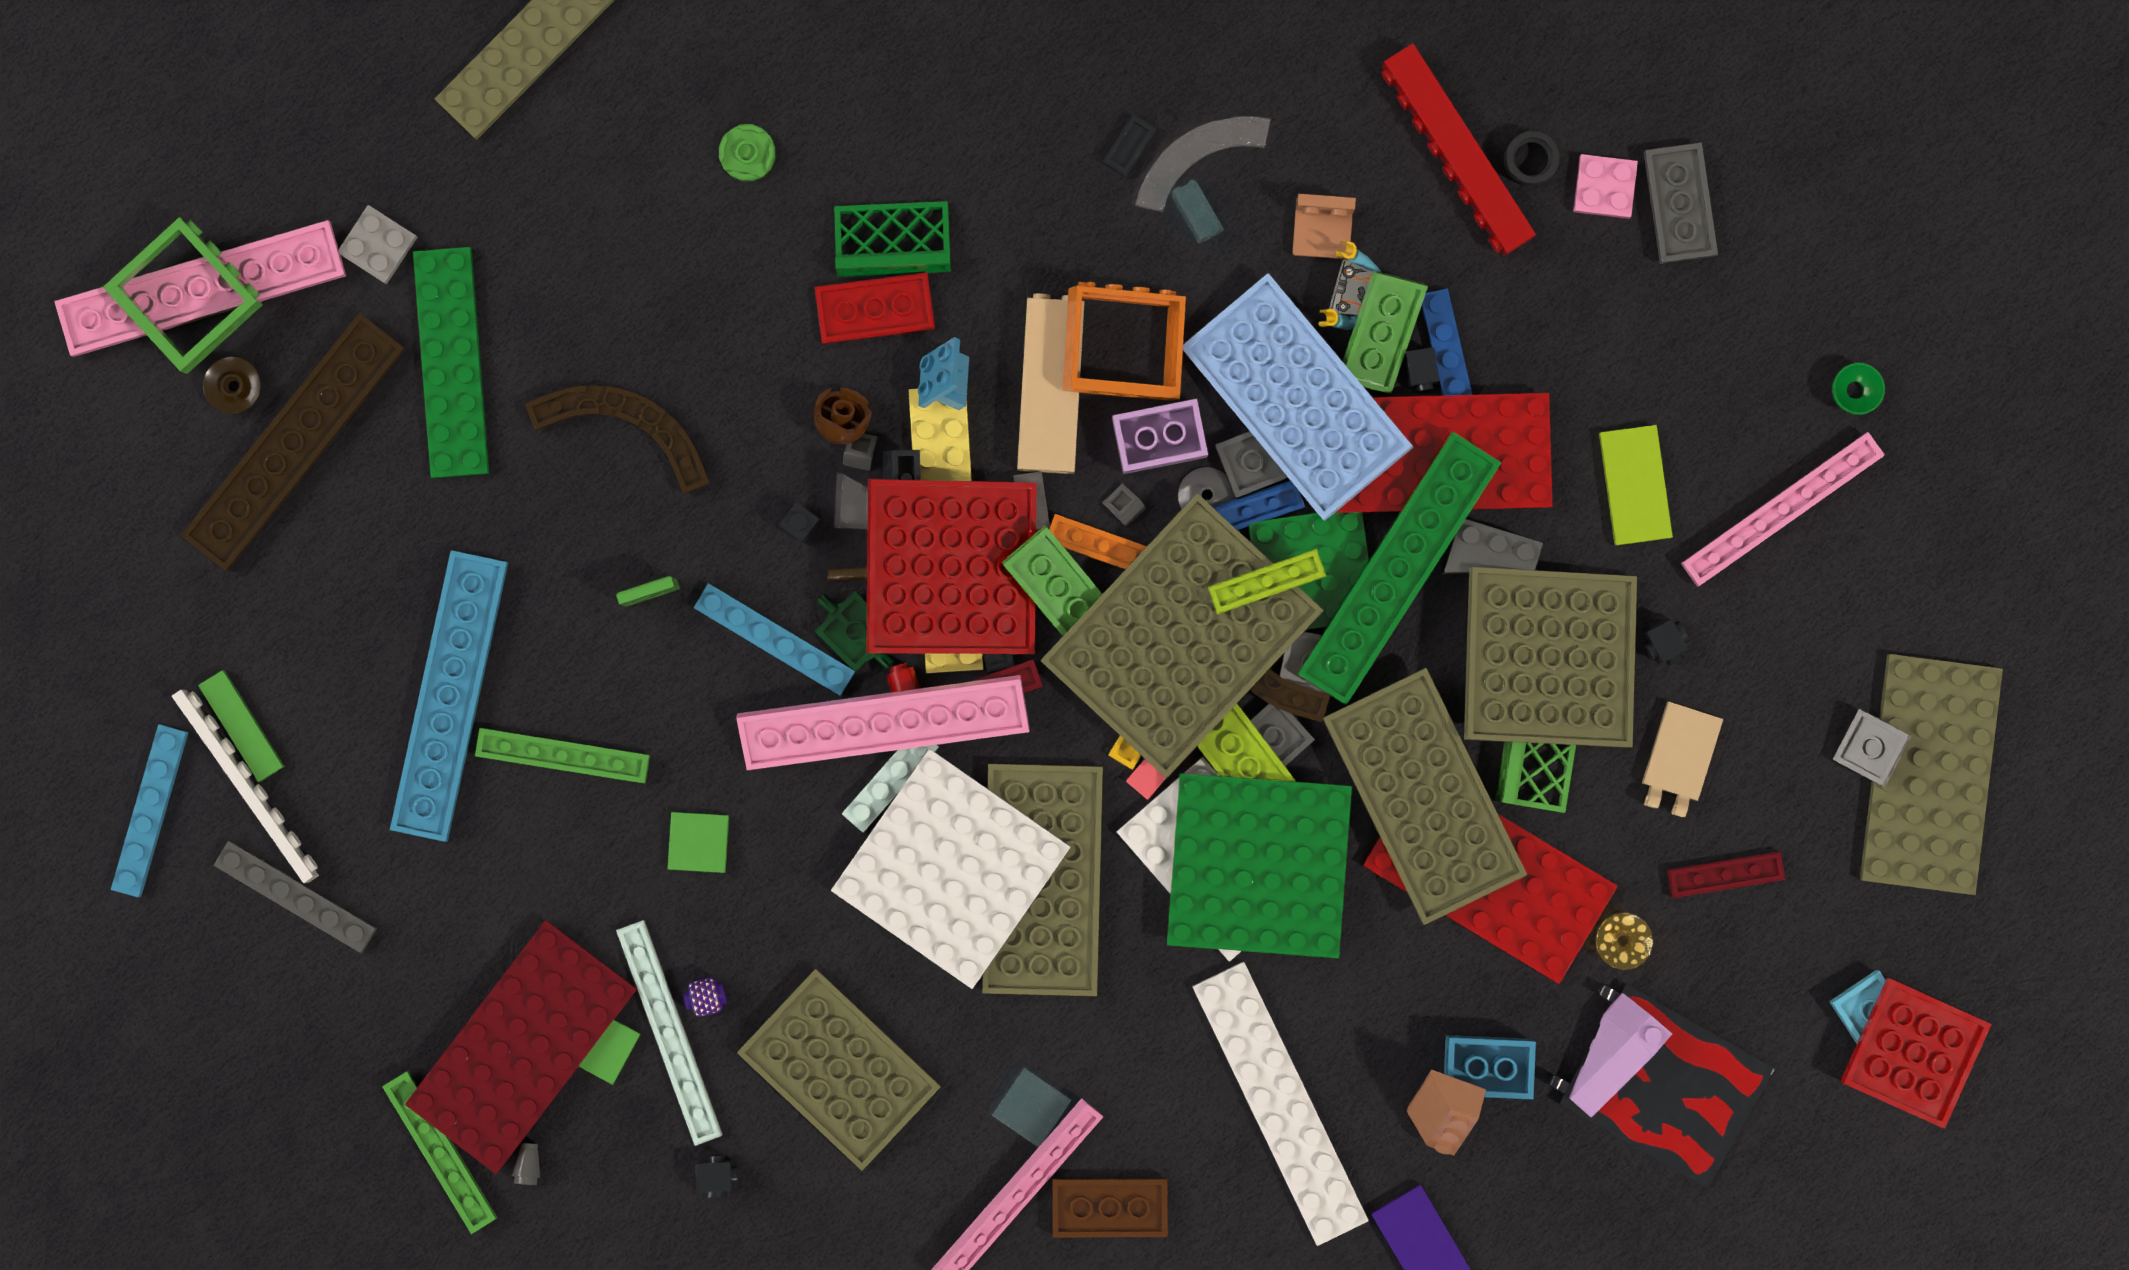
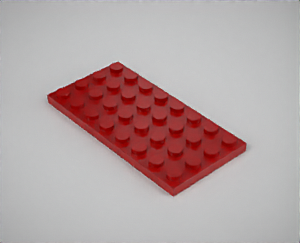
[1335,393,1552,513]
[1363,813,1617,984]

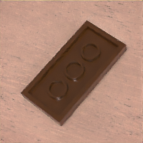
[1053,1178,1168,1238]

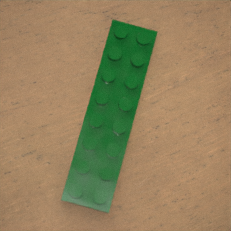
[413,247,489,479]

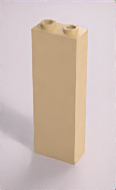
[1017,294,1084,474]

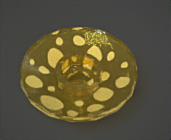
[1596,913,1653,970]

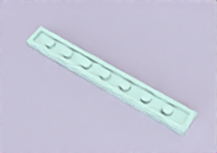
[616,920,723,1146]

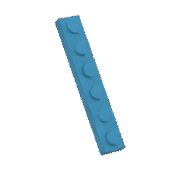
[694,583,855,696]
[111,724,188,897]

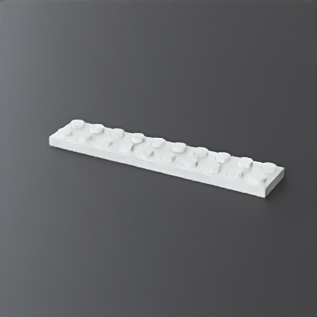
[1192,961,1368,1246]

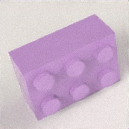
[1112,399,1208,474]

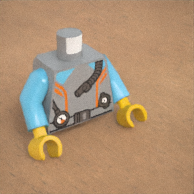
[1319,240,1381,330]

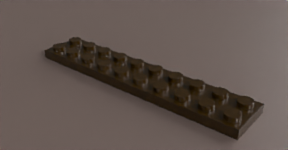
[181,313,406,571]

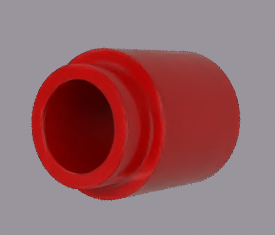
[886,663,920,692]

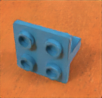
[918,337,969,410]

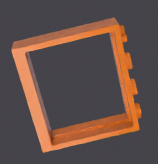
[1063,282,1186,401]

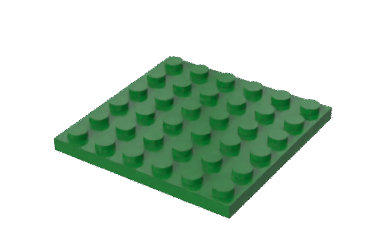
[1167,773,1352,958]

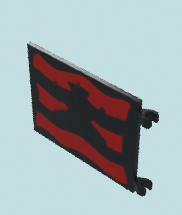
[1547,984,1775,1188]

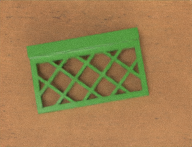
[1495,742,1576,813]

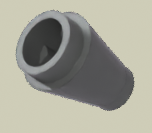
[512,1143,541,1185]

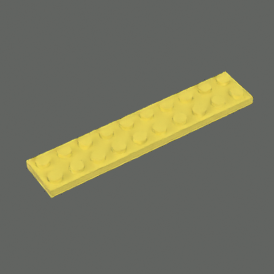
[909,389,983,673]

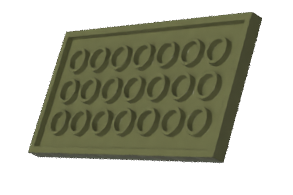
[1860,654,2003,895]
[1323,668,1527,925]
[982,764,1103,996]

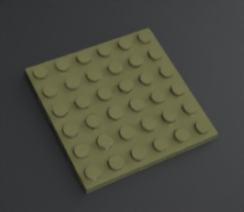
[1464,567,1637,748]

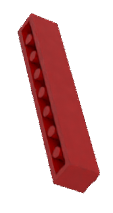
[1381,43,1536,256]

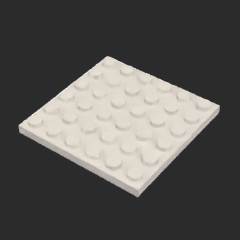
[831,749,1070,989]

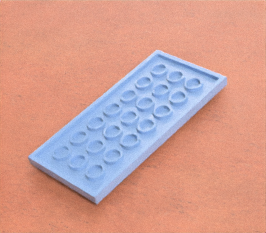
[1183,274,1413,521]

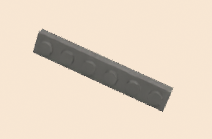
[213,841,377,953]

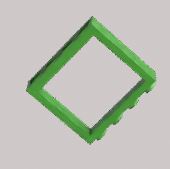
[103,217,263,374]

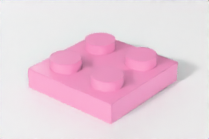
[1573,154,1638,219]

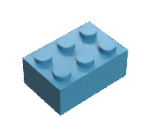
[1444,1035,1536,1099]

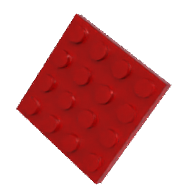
[1840,977,1992,1129]

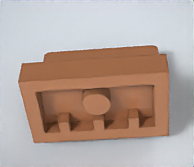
[1292,194,1356,259]

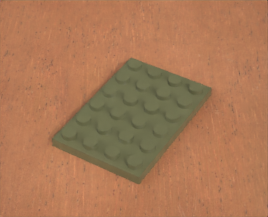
[737,968,941,1171]

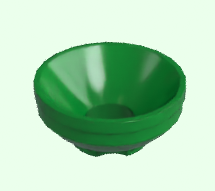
[1832,363,1885,415]

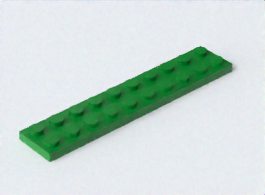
[1297,432,1501,705]

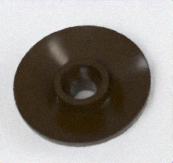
[203,357,261,414]

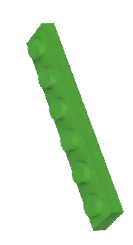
[475,728,650,783]
[382,1071,498,1234]

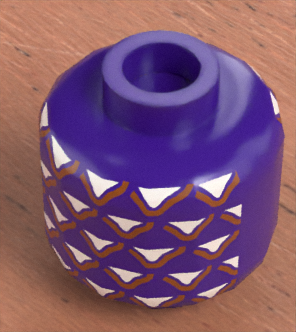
[683,976,727,1017]

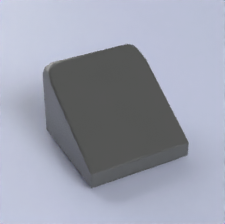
[843,434,877,470]
[1102,483,1146,527]

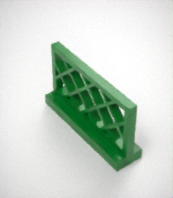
[834,201,951,277]

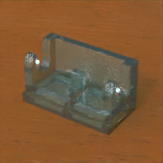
[1171,179,1224,244]

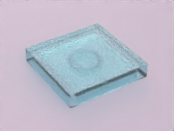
[992,1067,1071,1147]

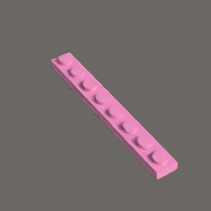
[1681,432,1884,587]
[931,1099,1103,1270]

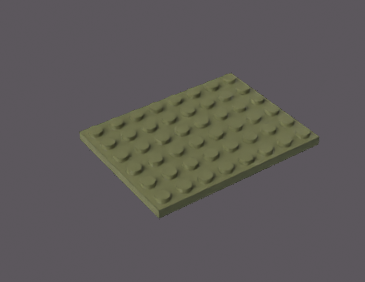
[1041,493,1323,779]

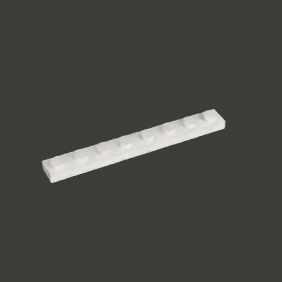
[172,690,319,883]

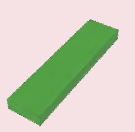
[198,670,285,782]

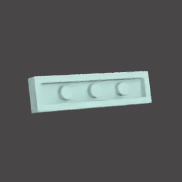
[842,745,939,832]

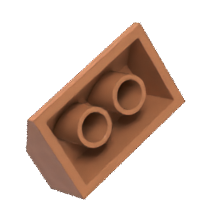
[1407,1070,1486,1155]

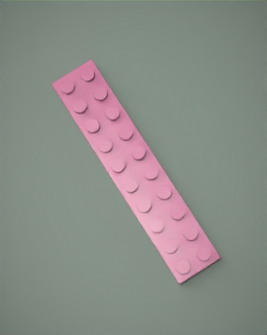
[54,220,346,357]
[737,675,1029,770]

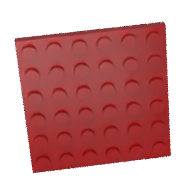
[866,479,1037,654]

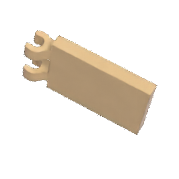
[1642,702,1723,817]

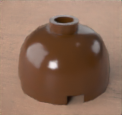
[814,388,872,444]

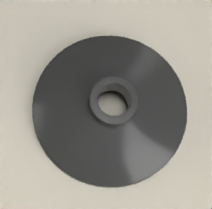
[1178,467,1235,509]

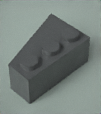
[1441,519,1543,574]

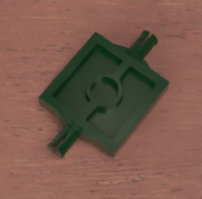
[815,592,894,672]

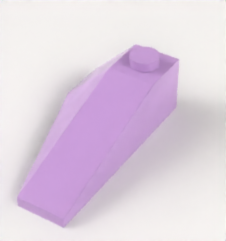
[1569,993,1672,1117]

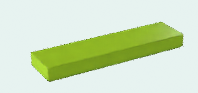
[1208,549,1326,615]

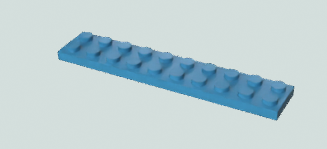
[390,550,508,842]

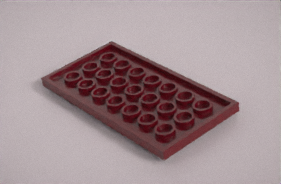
[404,920,637,1174]

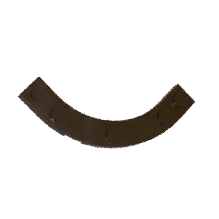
[525,386,710,494]
[1250,669,1330,723]

